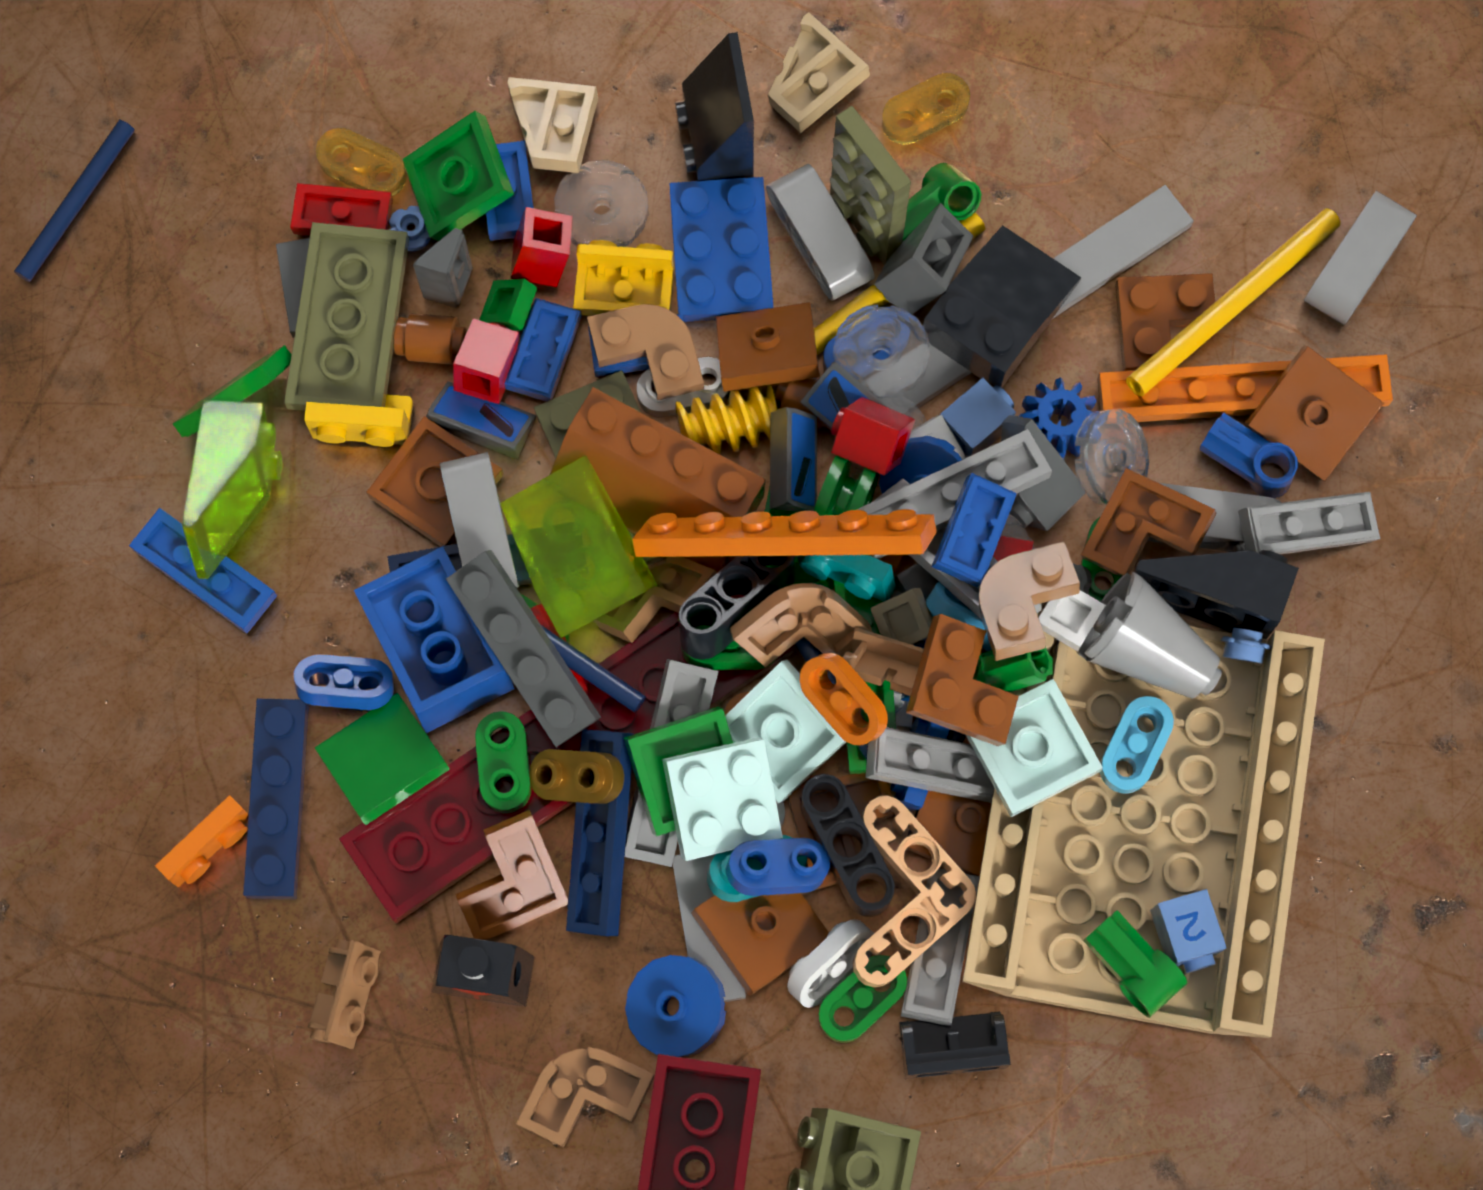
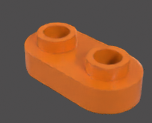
[800,653,888,745]

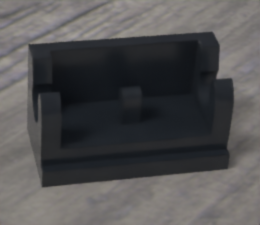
[899,1011,1011,1079]

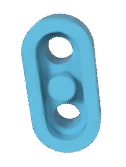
[1100,696,1174,794]

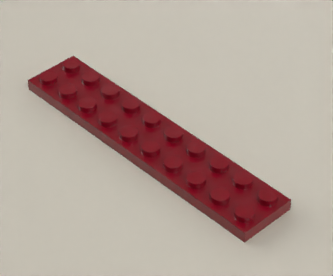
[339,594,798,923]

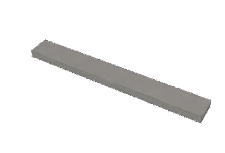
[862,185,1193,415]

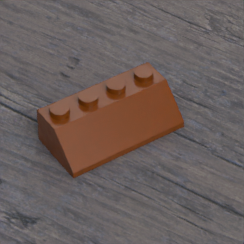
[546,387,766,573]

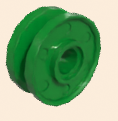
[814,455,880,516]

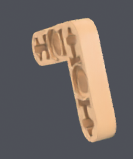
[852,796,976,987]

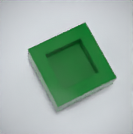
[479,279,538,331]

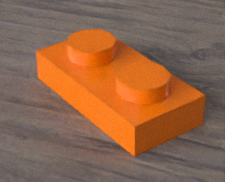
[155,795,249,888]

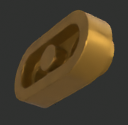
[529,749,624,803]

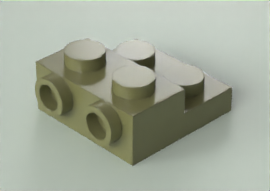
[787,1108,921,1190]

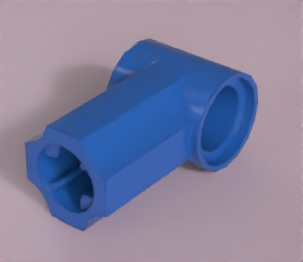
[1199,413,1298,498]

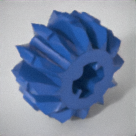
[1019,377,1102,460]

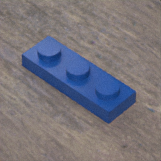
[129,508,277,634]

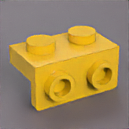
[573,240,674,316]
[304,395,413,447]

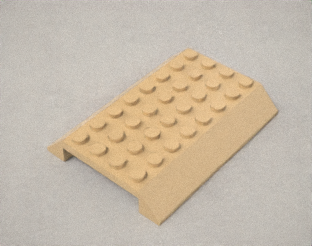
[962,602,1325,1038]

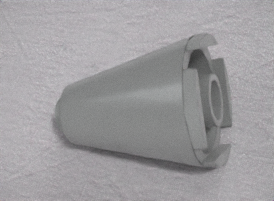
[1077,572,1222,699]

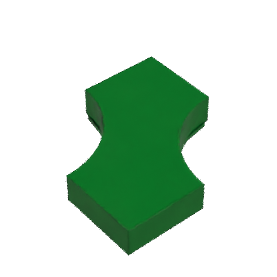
[173,345,292,438]

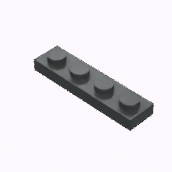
[446,550,601,747]

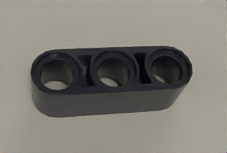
[679,556,795,660]
[800,774,895,917]

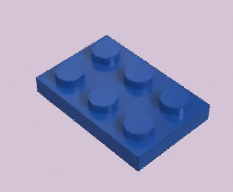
[669,177,774,322]

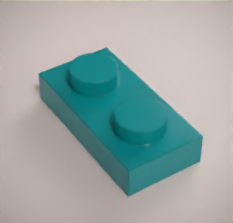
[797,555,896,602]

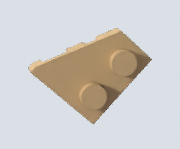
[768,12,870,133]
[507,77,598,173]

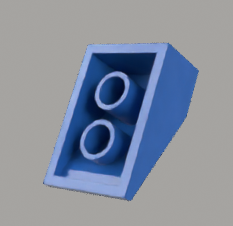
[354,546,515,733]

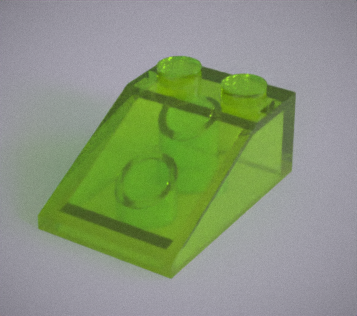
[182,401,282,579]
[500,455,657,638]

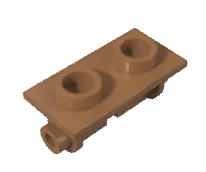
[843,627,924,696]
[307,939,381,1050]

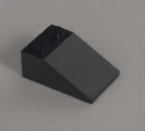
[675,32,754,181]
[921,225,1081,388]
[1134,550,1299,639]

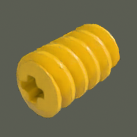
[675,385,777,455]

